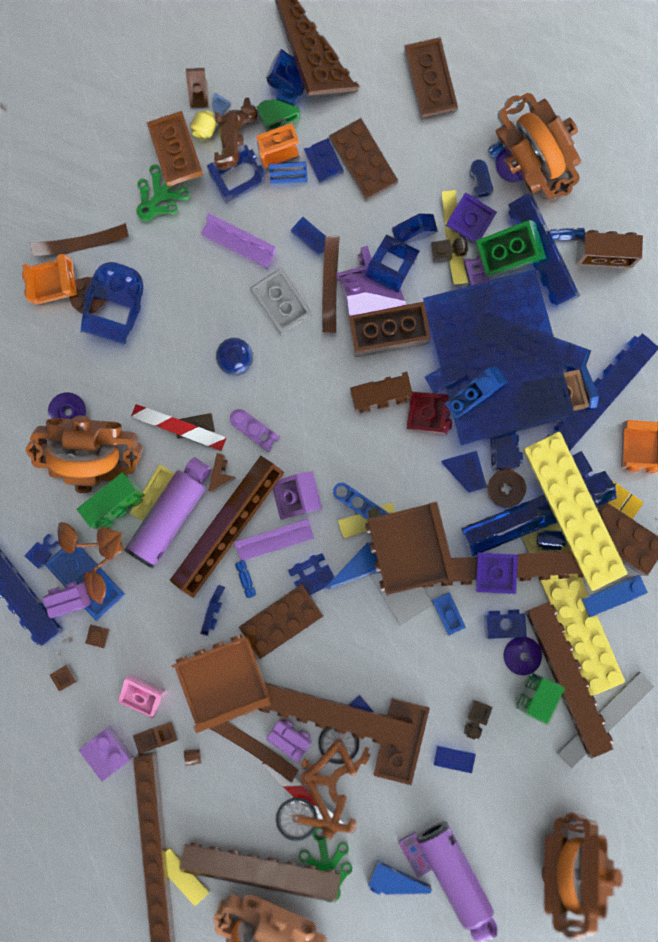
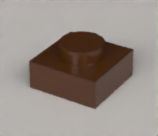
[85,624,110,648]
[50,665,77,692]

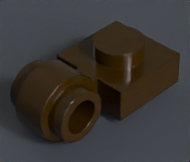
[431,238,468,262]
[464,700,493,740]

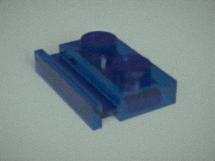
[304,138,344,184]

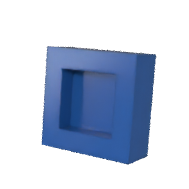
[276,86,300,106]

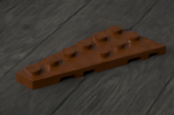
[275,0,360,96]

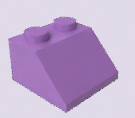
[273,471,322,520]
[79,726,133,781]

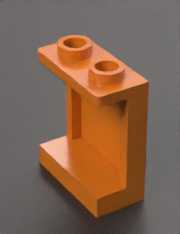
[256,123,299,168]
[22,254,77,305]
[621,420,658,473]

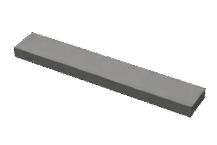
[557,672,655,768]

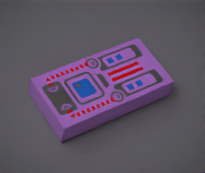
[398,832,432,878]

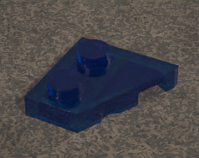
[441,451,487,493]
[200,585,225,636]

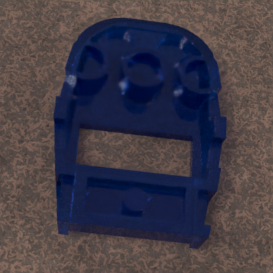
[80,262,144,346]

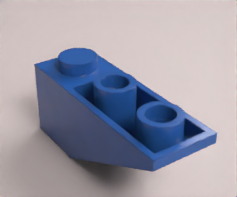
[445,366,508,419]

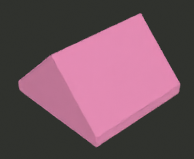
[118,674,166,718]

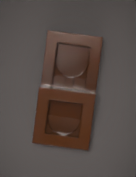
[132,722,177,754]

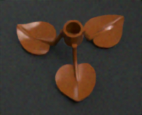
[57,522,123,604]

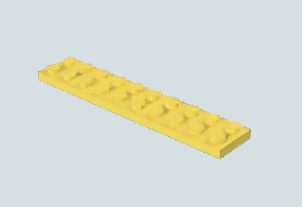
[513,503,625,696]

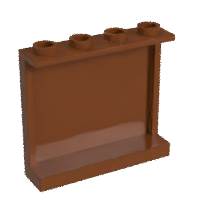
[171,634,273,733]

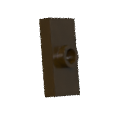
[176,413,215,439]

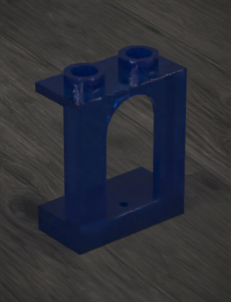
[206,145,266,203]
[364,234,420,293]

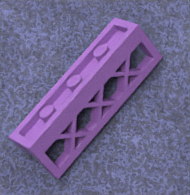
[201,213,277,269]
[234,519,314,561]

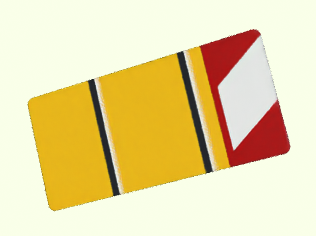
[590,474,644,519]

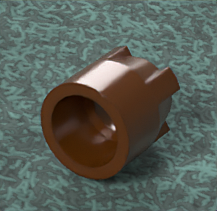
[184,749,201,766]

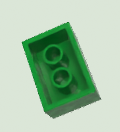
[476,220,546,277]
[76,472,146,530]
[516,673,565,725]

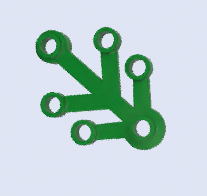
[136,164,190,221]
[299,827,353,903]

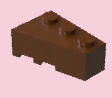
[350,371,413,414]

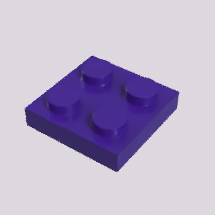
[445,192,497,245]
[476,552,518,594]

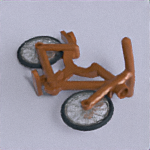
[276,726,371,841]

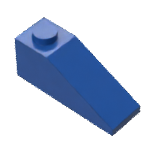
[326,542,378,590]
[581,575,648,617]
[367,860,432,895]

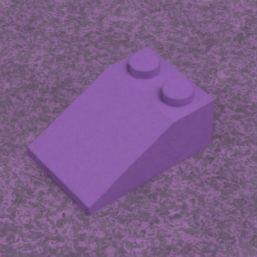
[340,273,406,316]

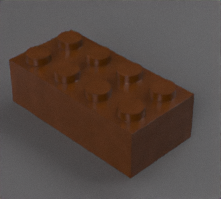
[348,302,431,356]
[596,500,658,576]

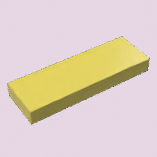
[130,464,175,521]
[338,502,395,539]
[166,848,210,906]

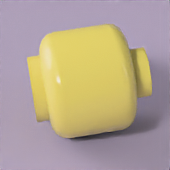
[190,110,218,140]

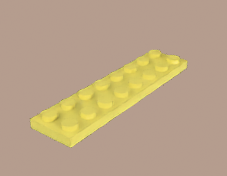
[523,432,627,591]

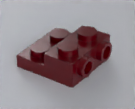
[407,392,452,435]

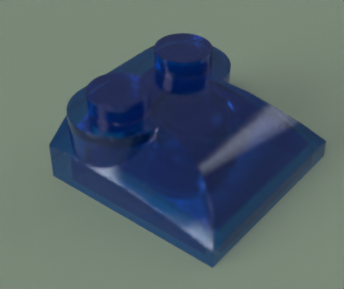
[266,49,305,96]

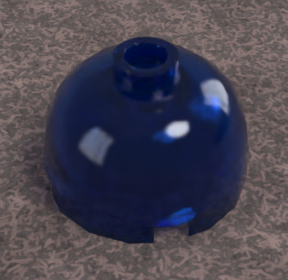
[215,337,254,376]

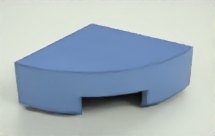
[212,92,231,116]

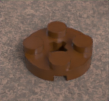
[69,277,108,316]
[487,469,526,508]

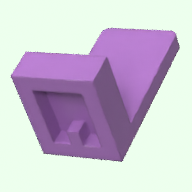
[336,246,374,281]

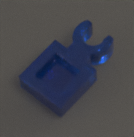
[24,534,59,569]

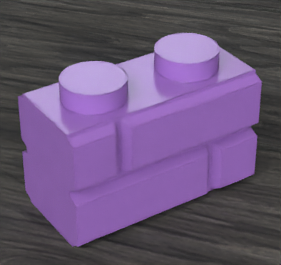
[42,581,91,618]
[266,718,312,762]

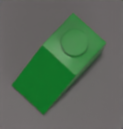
[256,99,300,132]

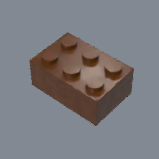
[576,230,643,268]

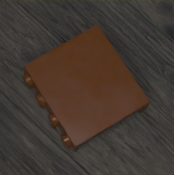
[365,501,456,596]

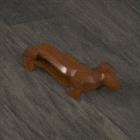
[214,97,258,171]

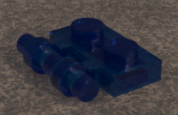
[288,553,335,595]

